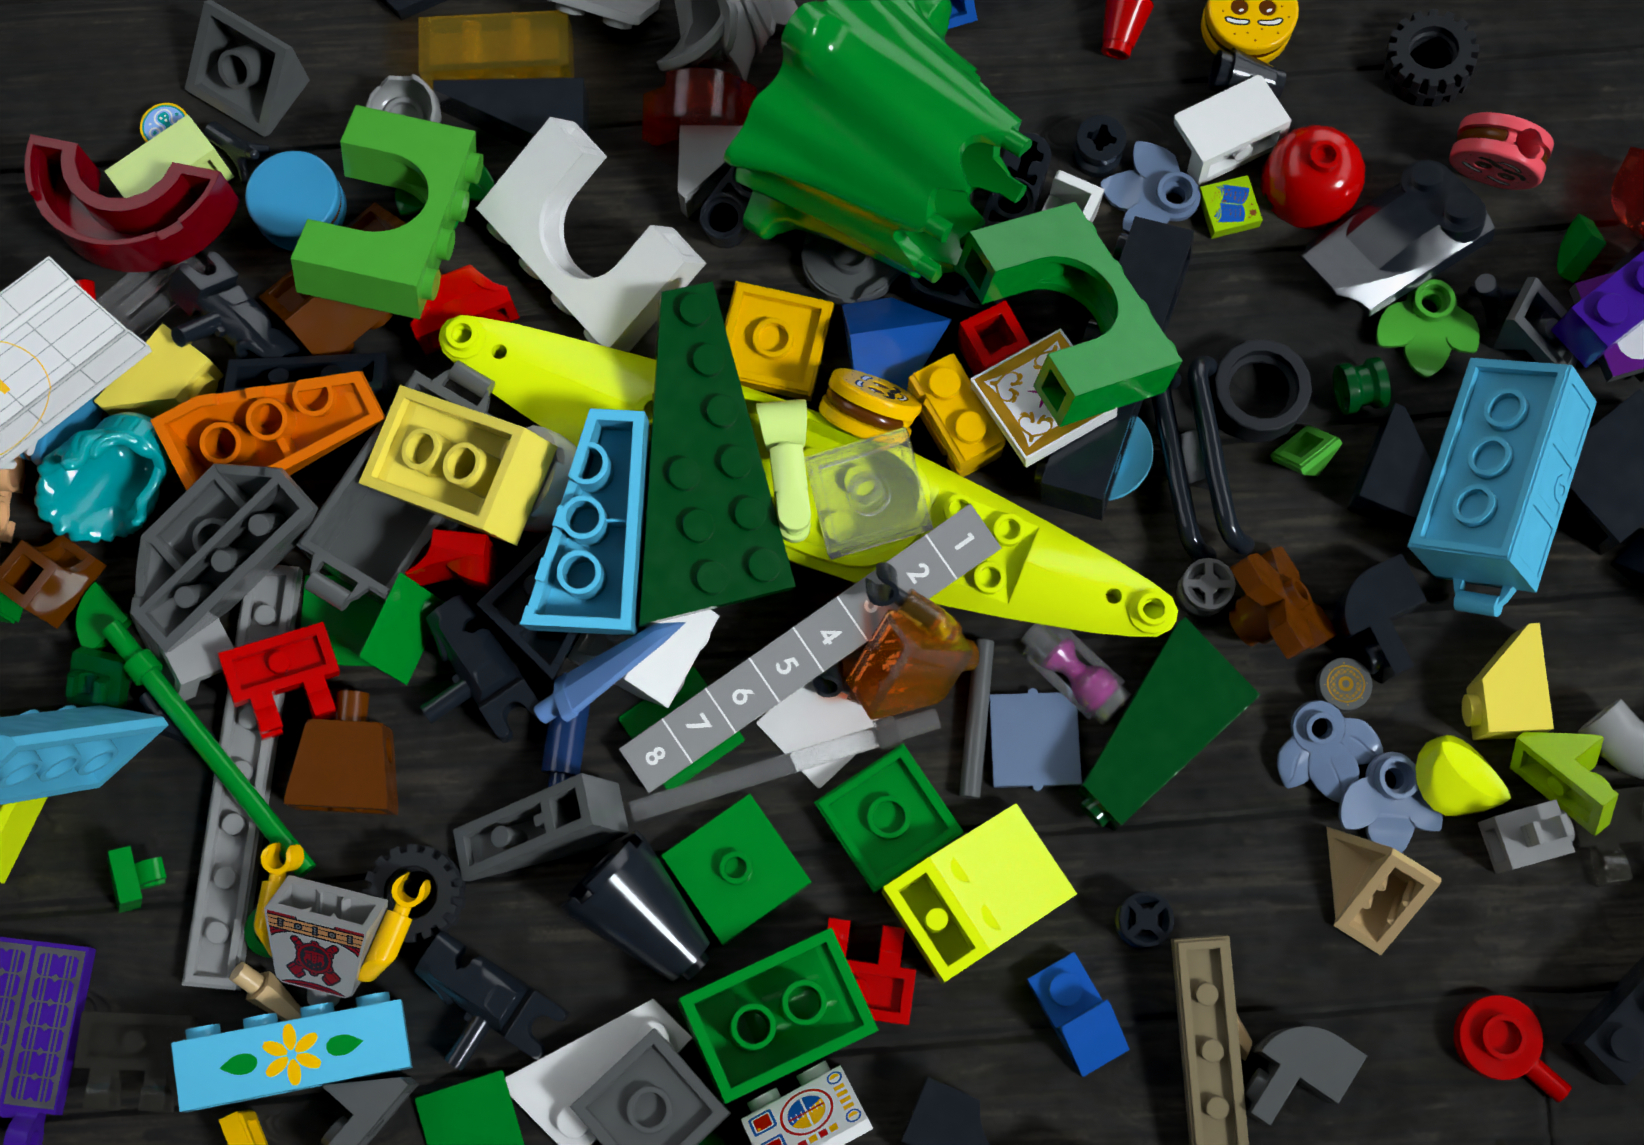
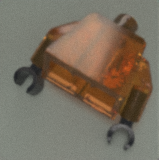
[813,562,980,720]

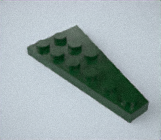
[637,281,796,628]

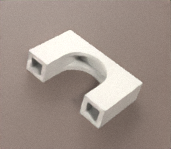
[476,117,706,351]

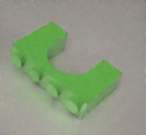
[291,105,483,319]

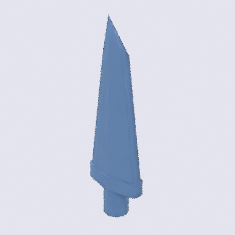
[534,622,686,724]

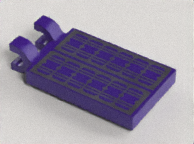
[0,937,96,1145]

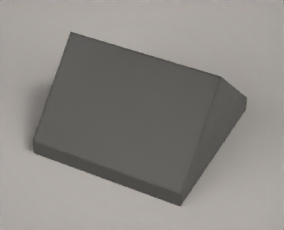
[184,0,310,137]

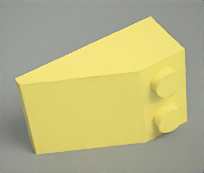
[359,385,558,546]

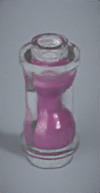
[1021,623,1132,725]

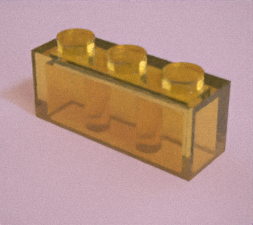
[418,10,574,92]

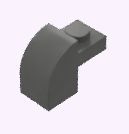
[1244,1026,1367,1125]

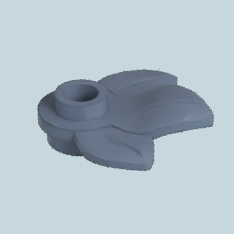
[1100,141,1201,233]
[1277,700,1383,803]
[1339,752,1443,853]

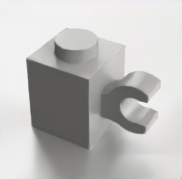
[1478,799,1575,874]

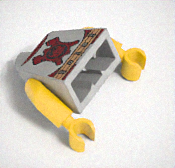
[254,842,431,1006]

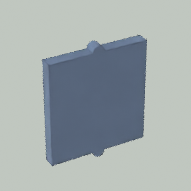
[989,688,1082,792]

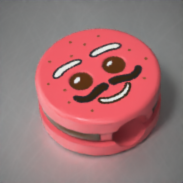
[1449,112,1554,190]

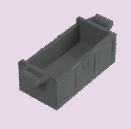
[296,360,495,611]

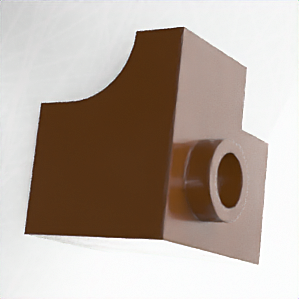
[0,535,107,629]

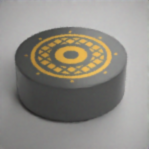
[1315,658,1373,713]

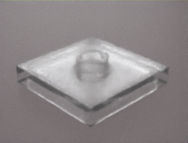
[804,427,934,559]

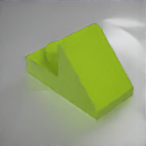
[1510,732,1619,836]

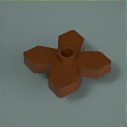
[1229,546,1337,659]

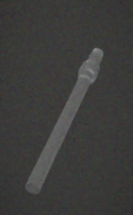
[629,708,941,822]

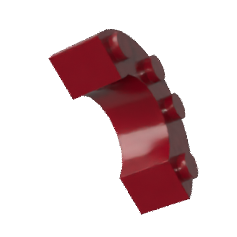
[24,134,240,272]

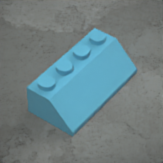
[0,705,168,805]

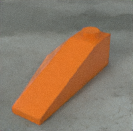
[150,371,386,491]

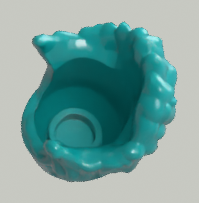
[34,412,174,543]

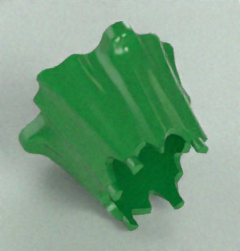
[723,0,1032,283]

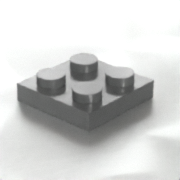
[570,1028,731,1145]

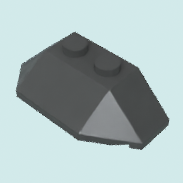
[130,463,318,653]

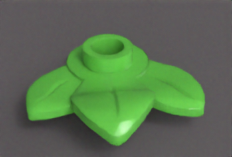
[1376,279,1480,378]

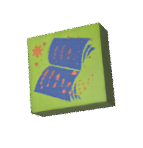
[1199,175,1263,239]

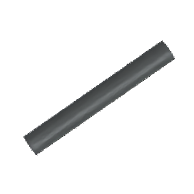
[959,639,995,799]

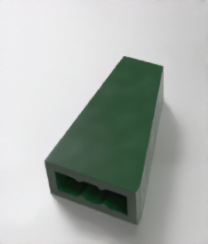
[1077,617,1261,831]

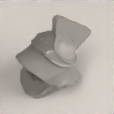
[656,0,798,92]

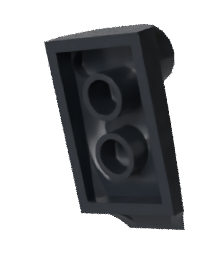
[1299,160,1495,317]

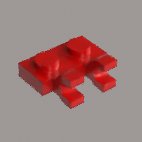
[218,621,340,741]
[827,917,916,1025]

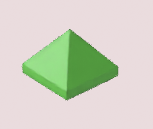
[1270,425,1342,476]

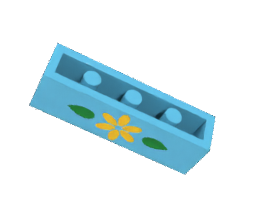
[171,992,413,1112]

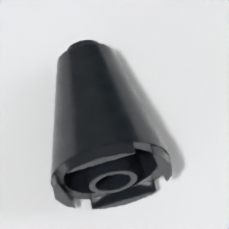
[559,830,710,981]

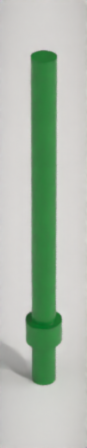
[102,620,316,878]

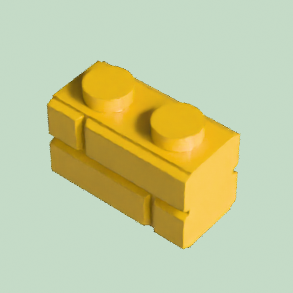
[907,353,1006,477]

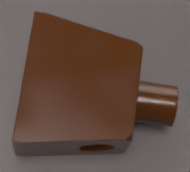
[284,690,399,815]

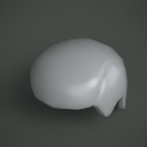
[366,74,442,123]

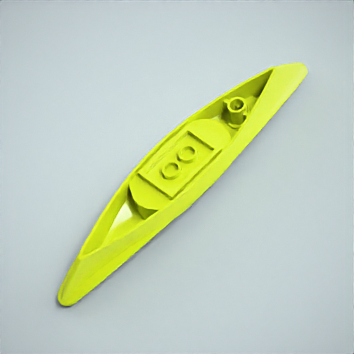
[438,315,1178,637]

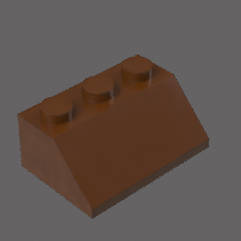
[259,203,441,356]

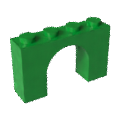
[957,202,1182,427]

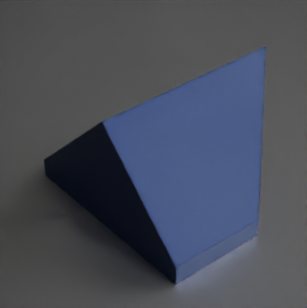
[842,297,952,391]

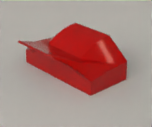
[411,264,520,355]
[405,529,504,593]

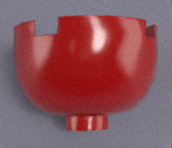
[1260,125,1366,230]

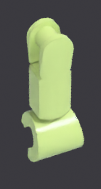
[755,399,811,543]

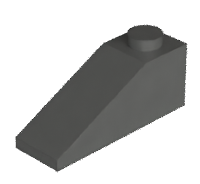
[453,773,630,881]

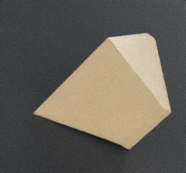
[1326,826,1442,955]

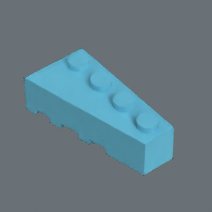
[520,408,651,636]

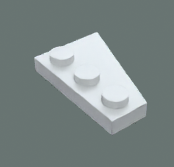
[505,999,693,1145]

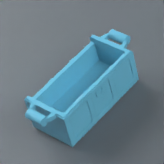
[1408,358,1597,617]

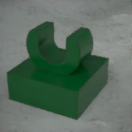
[65,646,130,709]

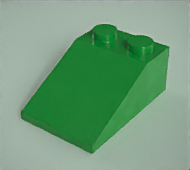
[677,927,879,1104]

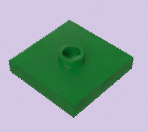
[814,743,964,894]
[661,794,812,946]

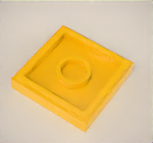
[724,281,834,402]

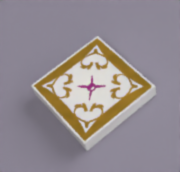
[970,328,1117,467]

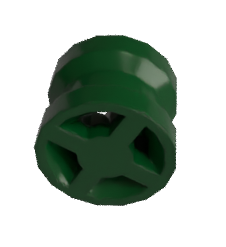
[1333,357,1391,415]

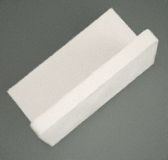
[1174,75,1291,186]

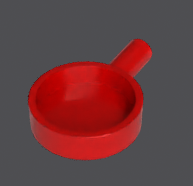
[1454,995,1572,1103]

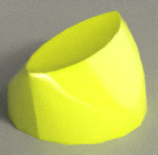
[1415,735,1511,816]

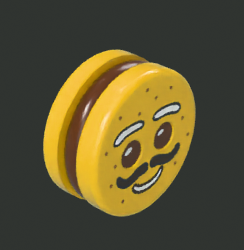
[1201,0,1299,63]
[819,368,922,447]

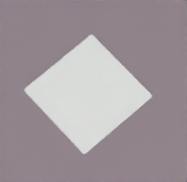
[757,680,885,788]

